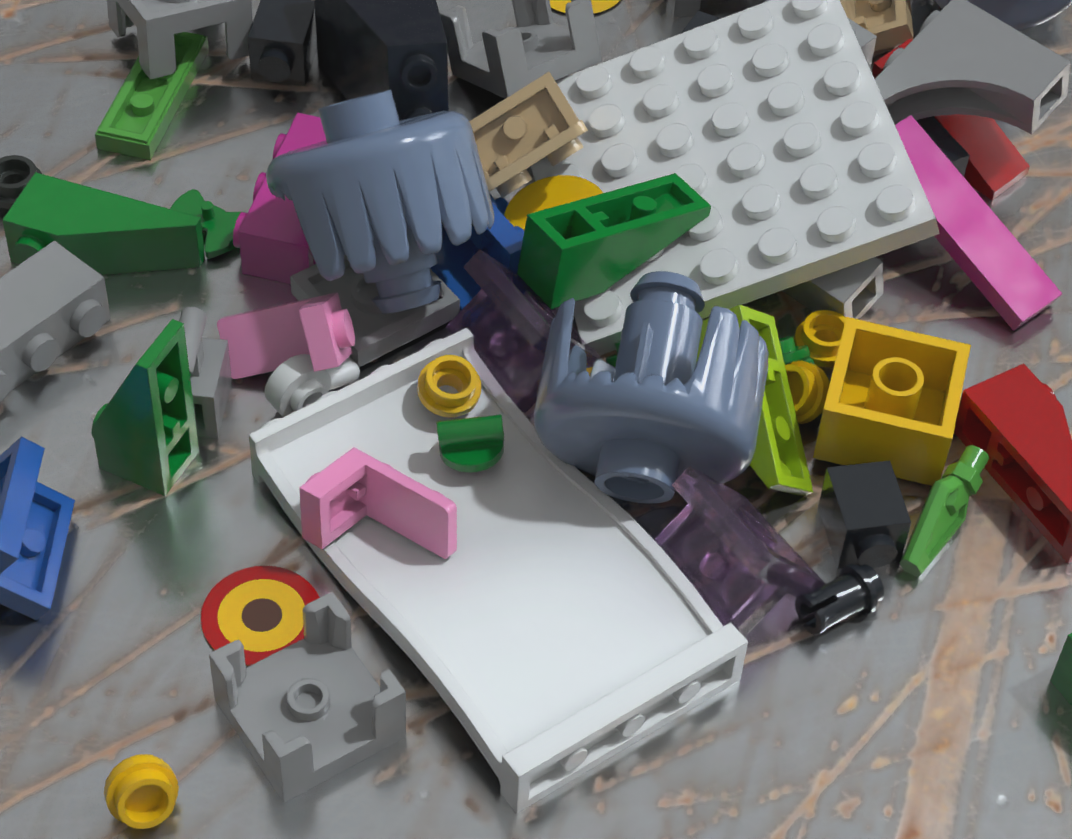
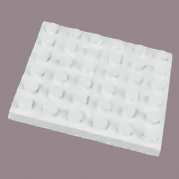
[531,0,940,359]

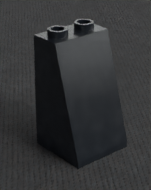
[314,0,449,121]

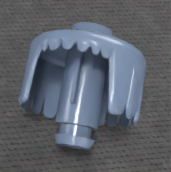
[266,89,494,314]
[534,271,769,504]

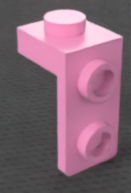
[217,292,355,379]
[299,447,457,559]

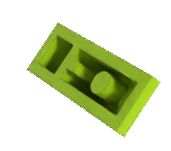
[696,305,814,496]

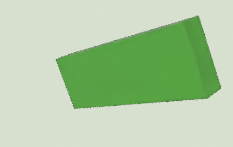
[95,32,209,160]

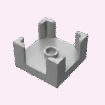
[107,0,253,79]
[440,0,602,99]
[209,591,406,803]

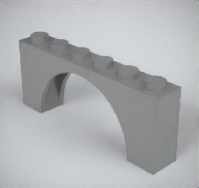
[782,0,1070,320]

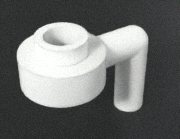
[265,354,360,417]

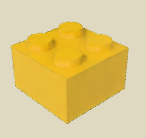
[813,317,971,486]

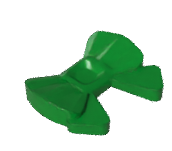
[170,189,246,258]

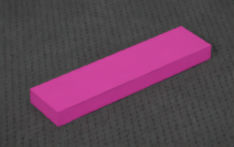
[895,115,1062,331]

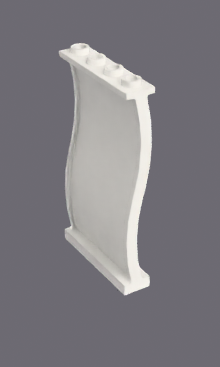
[249,328,748,814]

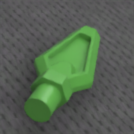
[899,445,989,577]

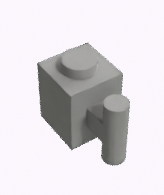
[179,307,232,439]

